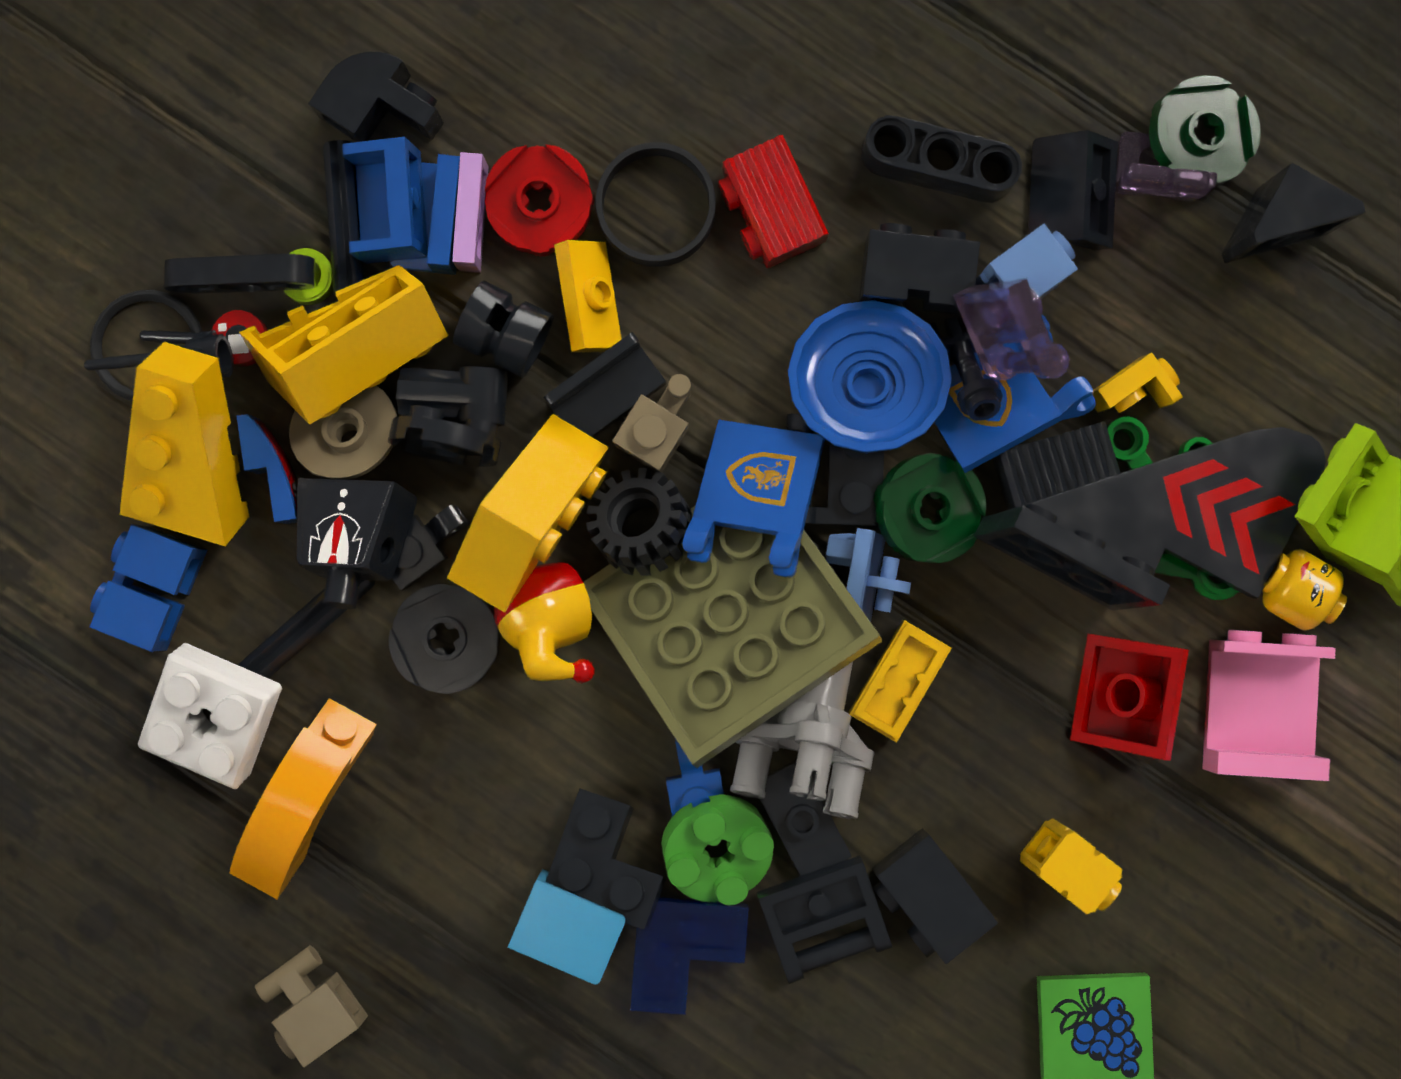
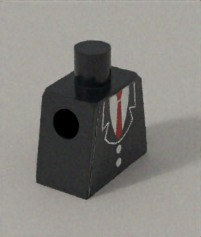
[297,478,417,609]

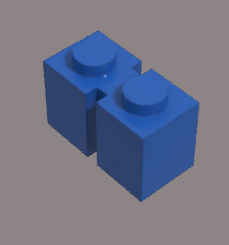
[90,524,207,652]

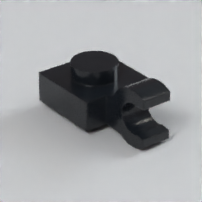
[392,505,469,590]

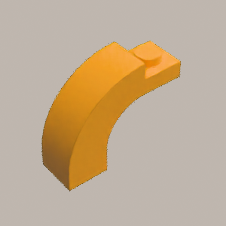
[229,698,377,900]

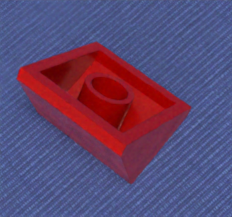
[1070,634,1189,761]

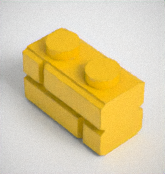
[1020,818,1122,914]

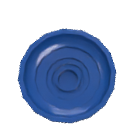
[788,300,952,453]

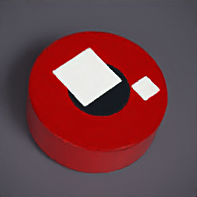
[212,310,268,367]

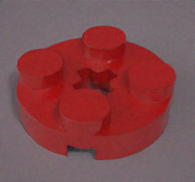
[484,144,594,257]

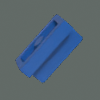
[391,154,460,275]

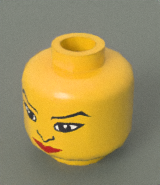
[1262,549,1347,631]

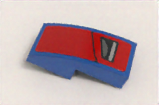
[236,414,298,524]

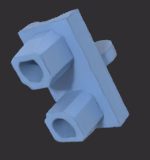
[826,528,911,622]

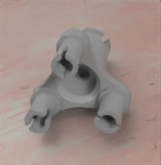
[730,662,874,819]

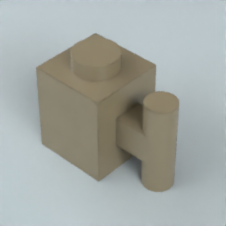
[612,374,691,473]
[255,945,368,1068]

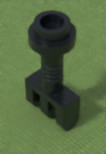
[929,311,1003,421]

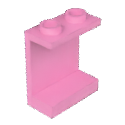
[1202,630,1336,781]

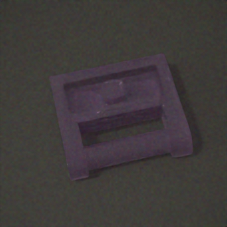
[953,278,1069,380]

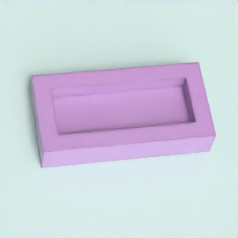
[452,152,489,273]

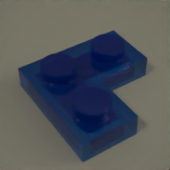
[630,898,749,1015]

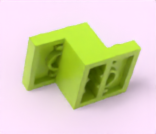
[1295,423,1401,607]

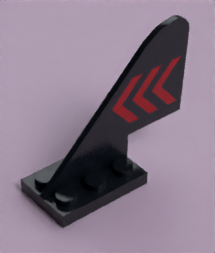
[974,427,1326,611]

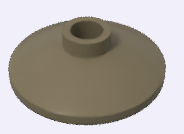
[289,386,397,480]

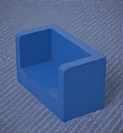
[342,137,428,264]

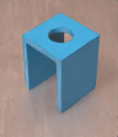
[508,869,626,984]

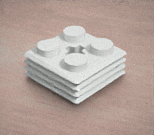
[138,643,282,789]

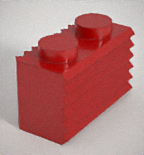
[717,135,829,269]

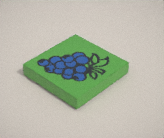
[1037,972,1154,1079]

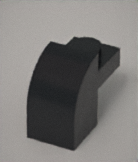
[308,52,444,142]

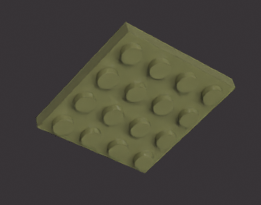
[584,505,882,769]

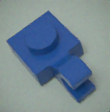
[666,740,724,817]

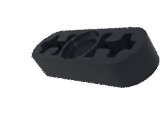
[164,254,315,294]

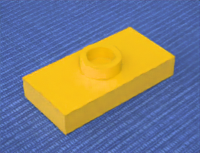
[554,240,622,352]
[848,620,952,743]

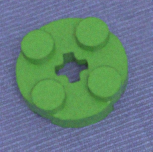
[661,794,774,906]

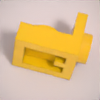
[1093,352,1183,413]

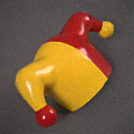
[494,562,595,684]

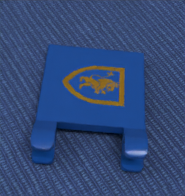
[934,313,1096,473]
[682,420,825,577]

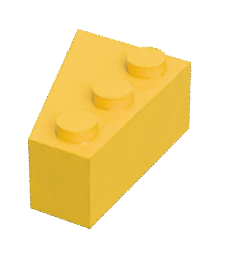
[239,265,448,425]
[119,342,249,547]
[447,414,609,613]

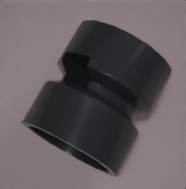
[453,280,554,378]

